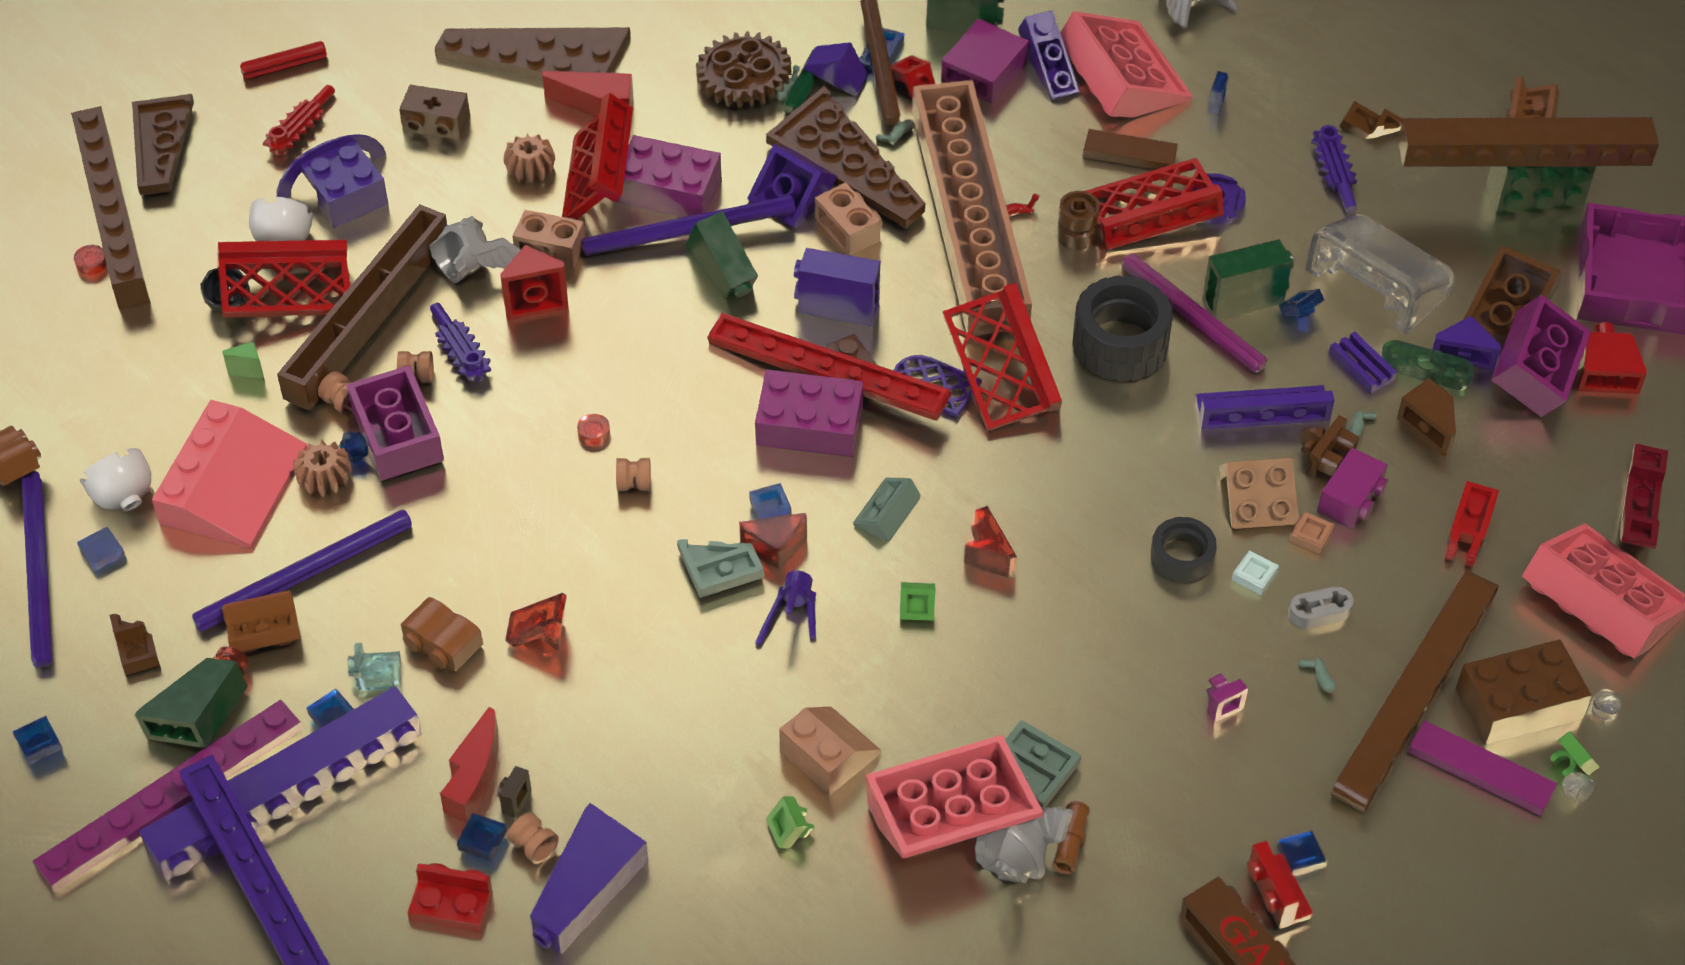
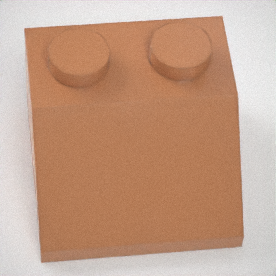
[779,706,881,796]

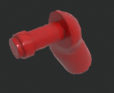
[1006,193,1039,217]

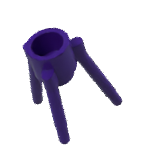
[755,570,816,646]

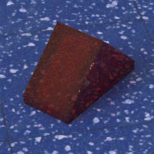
[739,512,807,570]

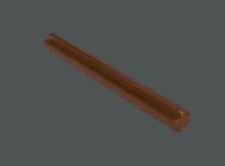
[860,0,901,125]

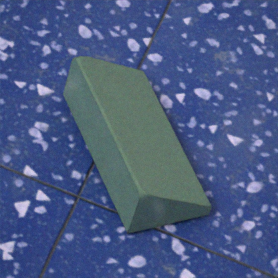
[853,477,921,541]

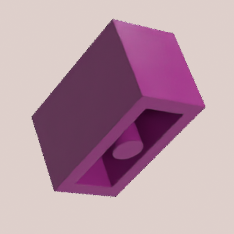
[1317,447,1389,529]

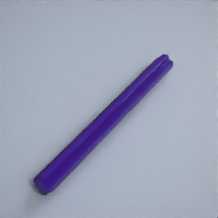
[582,195,795,256]
[22,471,52,668]
[192,509,412,631]

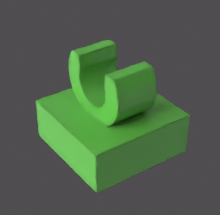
[900,582,936,621]
[1550,731,1599,779]
[766,796,815,848]

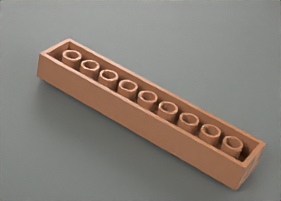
[912,80,1032,335]

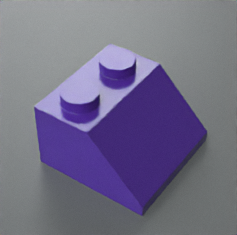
[747,144,838,228]

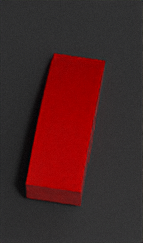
[440,707,498,824]

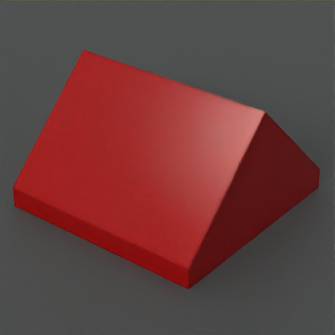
[500,245,569,321]

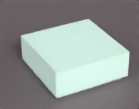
[1231,550,1279,595]

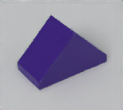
[804,42,868,97]
[1430,316,1501,371]

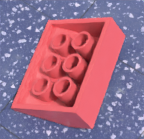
[1060,11,1193,118]
[152,399,307,549]
[1521,523,1685,659]
[865,735,1043,859]

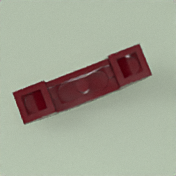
[1620,443,1668,549]

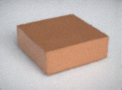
[1289,511,1335,555]

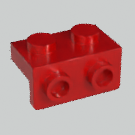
[1247,840,1313,929]

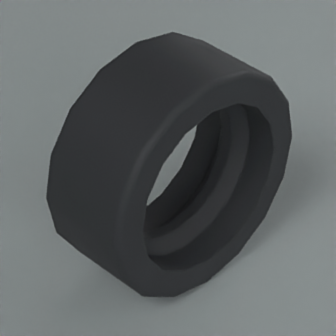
[1150,517,1217,583]

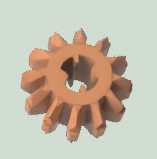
[503,133,556,184]
[293,440,352,497]

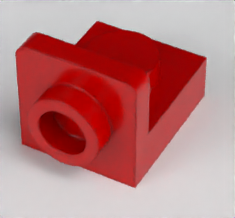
[890,55,936,99]

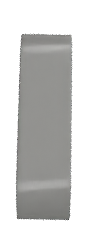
[1288,587,1354,629]

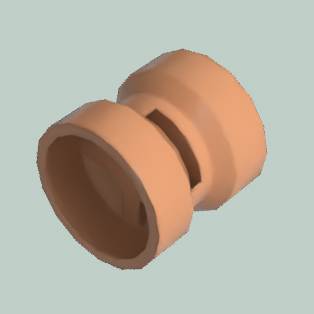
[396,351,434,383]
[318,371,353,415]
[616,458,651,492]
[507,812,559,864]

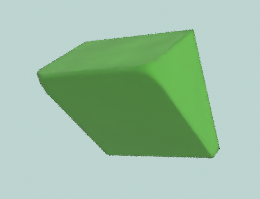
[222,342,264,379]

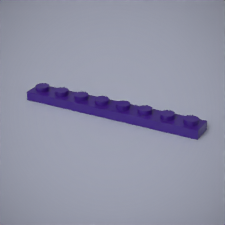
[179,754,330,965]

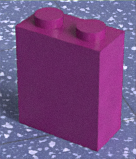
[941,19,1029,104]

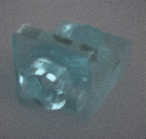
[348,643,401,690]

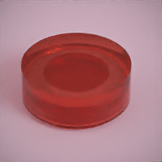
[73,244,107,275]
[577,413,610,446]
[213,646,249,676]

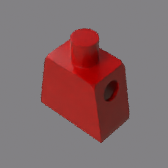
[1577,322,1647,394]

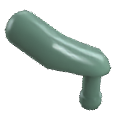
[776,65,800,101]
[876,119,914,145]
[1349,410,1377,437]
[1298,657,1336,693]

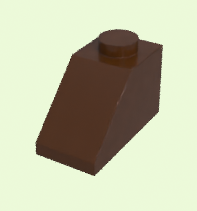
[1397,378,1456,457]

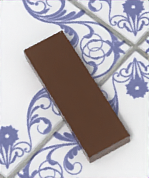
[1083,129,1178,170]

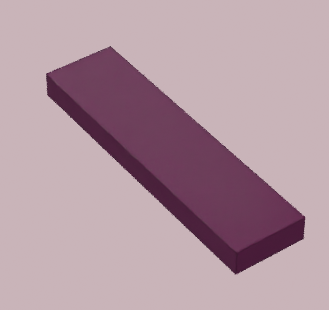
[1408,720,1558,816]

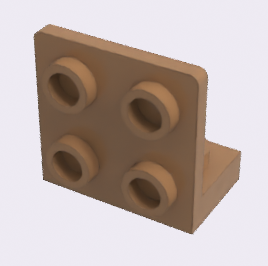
[1219,458,1299,529]

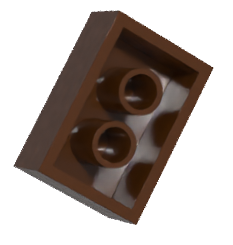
[1456,639,1592,745]

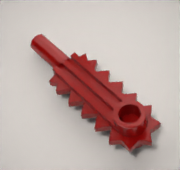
[262,84,336,156]

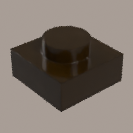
[497,766,531,818]

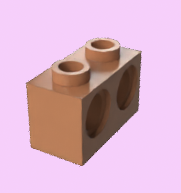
[815,183,882,256]
[512,209,585,269]

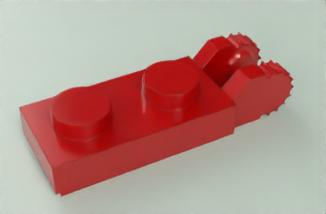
[1445,481,1499,567]

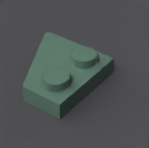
[677,539,764,598]
[1005,720,1081,810]

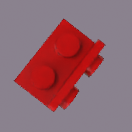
[407,863,493,933]

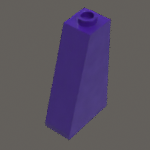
[530,803,648,954]

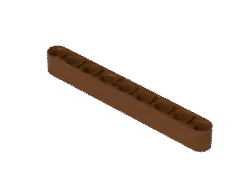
[1331,570,1499,813]

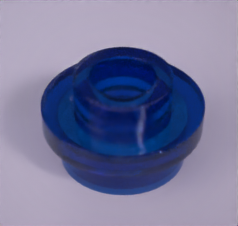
[339,431,369,464]

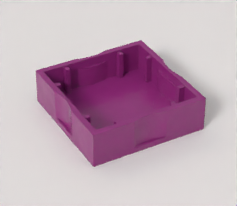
[1576,203,1685,335]

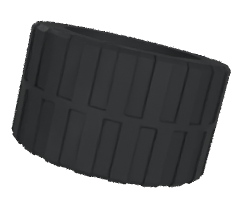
[1072,276,1173,382]

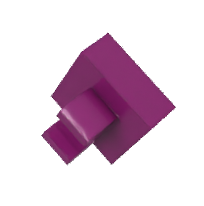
[1206,673,1248,722]

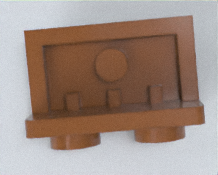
[1507,76,1559,118]
[222,590,301,654]

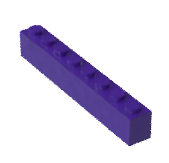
[139,686,422,881]

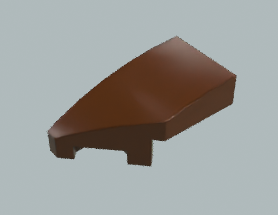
[1339,101,1403,139]
[109,614,160,676]

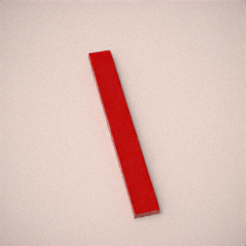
[707,313,951,421]

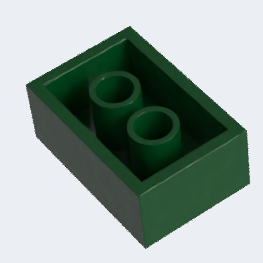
[1486,166,1597,213]

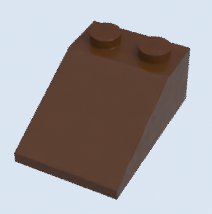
[1463,245,1561,349]

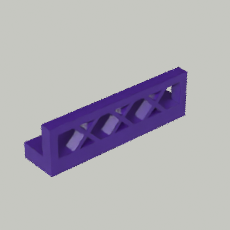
[1195,385,1335,430]

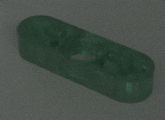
[1380,340,1474,390]

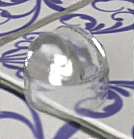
[1590,689,1621,721]
[1562,772,1595,804]

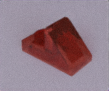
[964,506,1017,578]
[505,592,567,650]

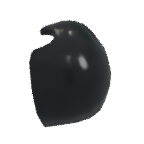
[200,267,250,313]

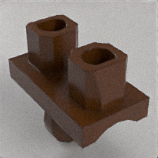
[1299,415,1359,478]

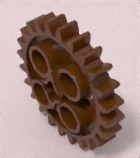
[695,31,792,108]

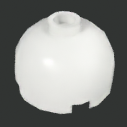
[248,197,313,241]
[80,448,152,511]

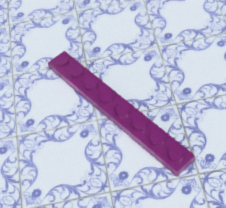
[33,699,303,892]

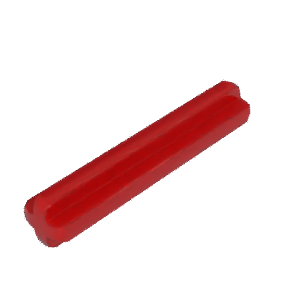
[240,41,327,79]

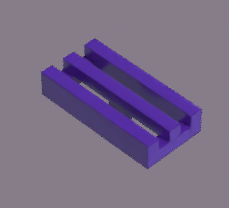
[1329,331,1397,394]

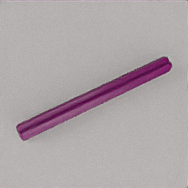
[1122,253,1267,373]

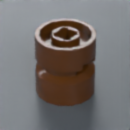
[1057,191,1100,250]

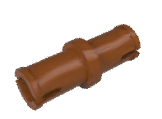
[1052,801,1090,874]

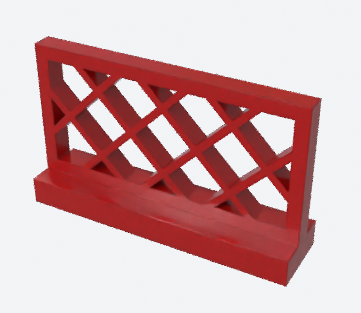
[562,92,633,220]
[1085,158,1224,250]
[216,240,350,318]
[942,282,1062,432]

